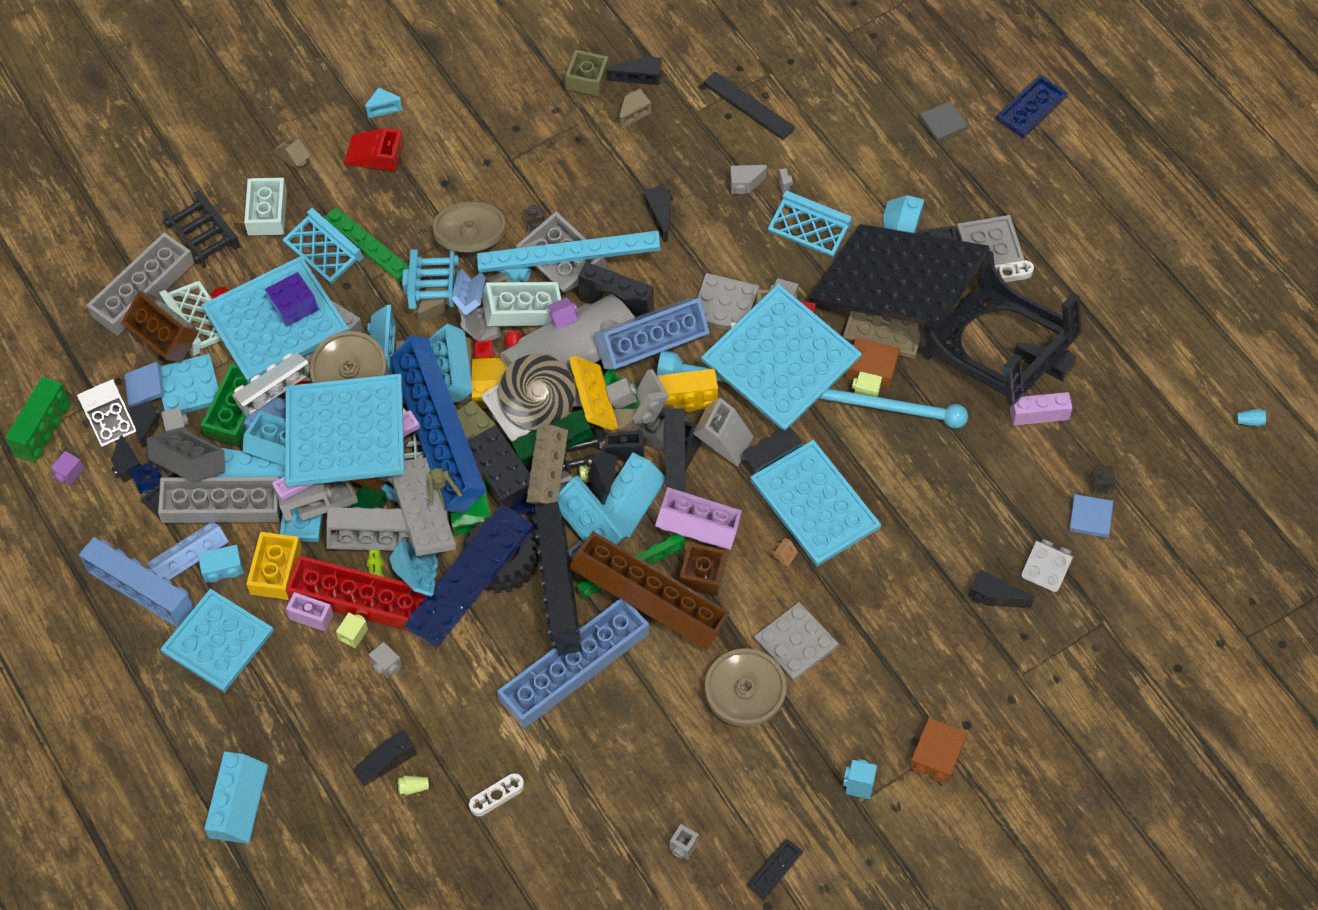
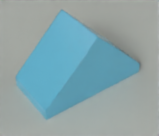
[366,88,402,118]

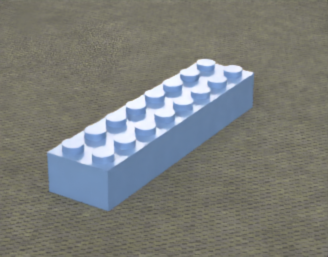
[497,599,649,730]

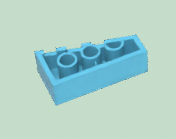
[215,448,285,479]

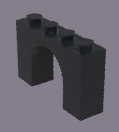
[578,262,654,317]

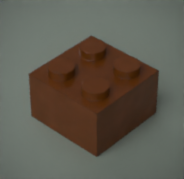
[679,542,727,596]

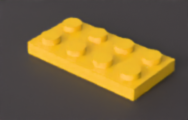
[569,355,618,431]

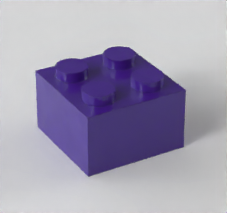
[265,272,319,327]

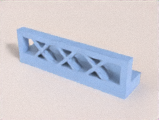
[451,269,486,315]
[146,522,228,580]

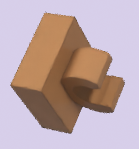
[771,538,798,567]

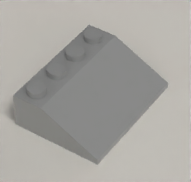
[516,211,607,293]

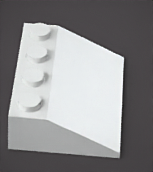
[232,352,310,417]

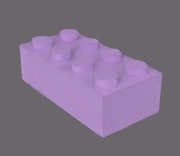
[655,487,742,550]

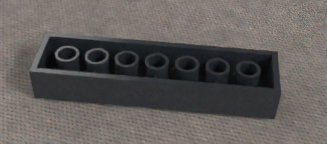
[533,502,583,656]

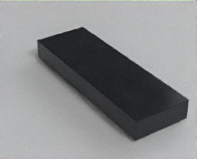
[747,839,803,900]

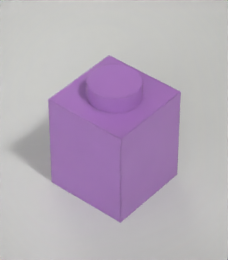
[547,298,578,329]
[51,451,84,486]

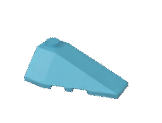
[883,195,924,233]
[389,540,438,596]

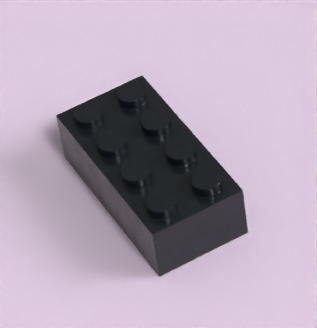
[468,425,530,511]

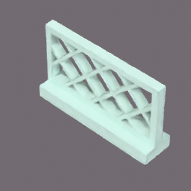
[159,281,222,356]

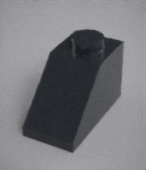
[129,400,161,448]
[604,430,645,461]
[111,435,144,483]

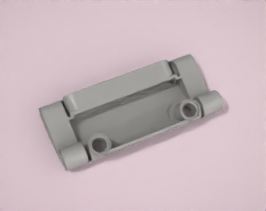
[500,294,635,375]

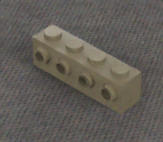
[527,425,568,505]

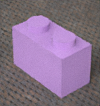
[286,592,334,632]

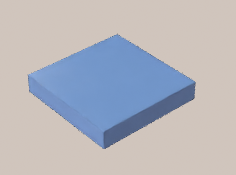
[125,362,164,407]
[1069,494,1113,538]

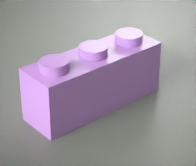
[1010,392,1073,425]

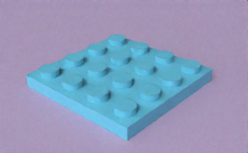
[160,589,274,693]

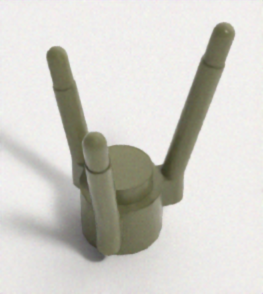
[427,468,462,510]

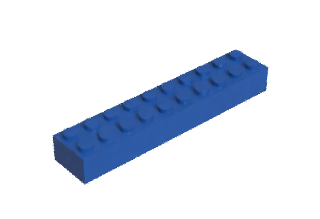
[390,335,487,513]

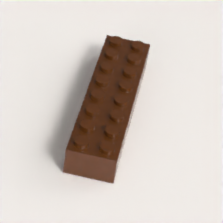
[569,531,730,650]

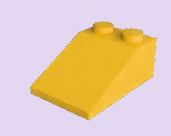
[471,357,507,409]

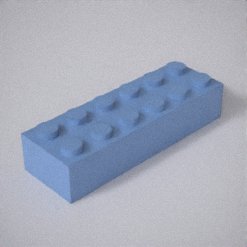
[594,298,710,369]
[79,537,194,628]

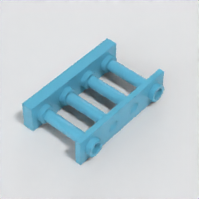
[407,250,459,309]

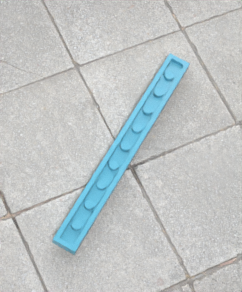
[477,231,661,273]

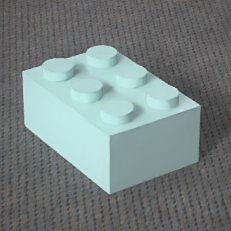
[244,178,287,235]

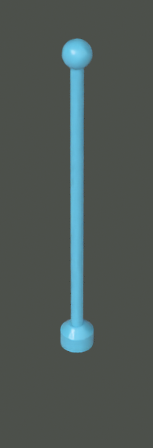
[657,351,968,429]

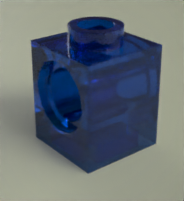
[130,461,162,495]

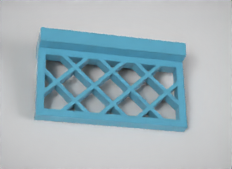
[768,191,852,258]
[283,208,364,284]

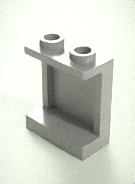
[278,482,333,521]

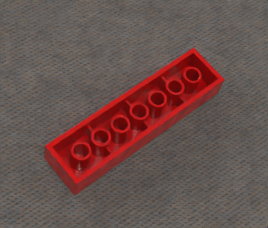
[286,556,452,639]

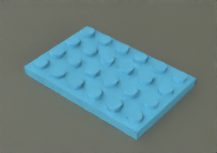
[750,440,881,566]

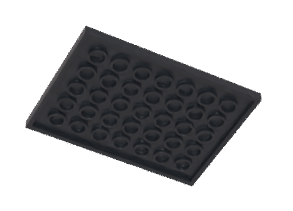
[809,224,990,328]

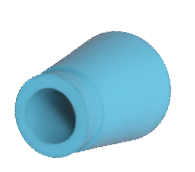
[1237,408,1266,427]

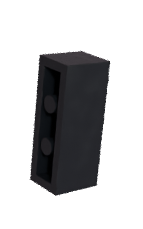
[742,427,803,476]

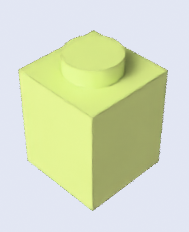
[852,372,882,397]
[336,613,368,648]

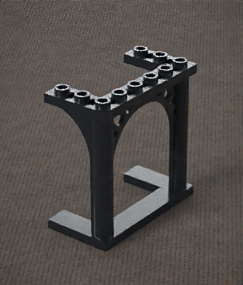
[918,251,1082,406]

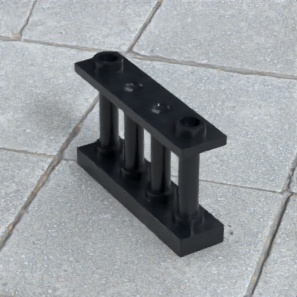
[162,190,241,269]
[562,407,610,475]

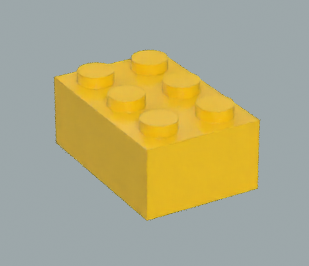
[658,369,718,412]
[246,532,302,600]

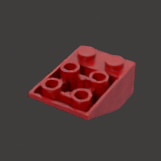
[344,128,404,171]

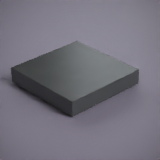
[919,101,968,142]

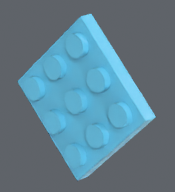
[161,354,219,414]

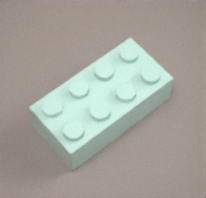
[482,282,561,326]

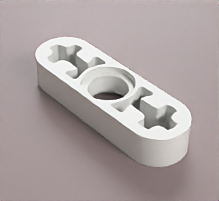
[995,260,1034,282]
[469,774,524,816]

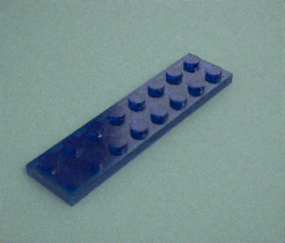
[404,504,534,649]

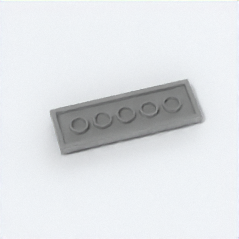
[390,457,456,556]

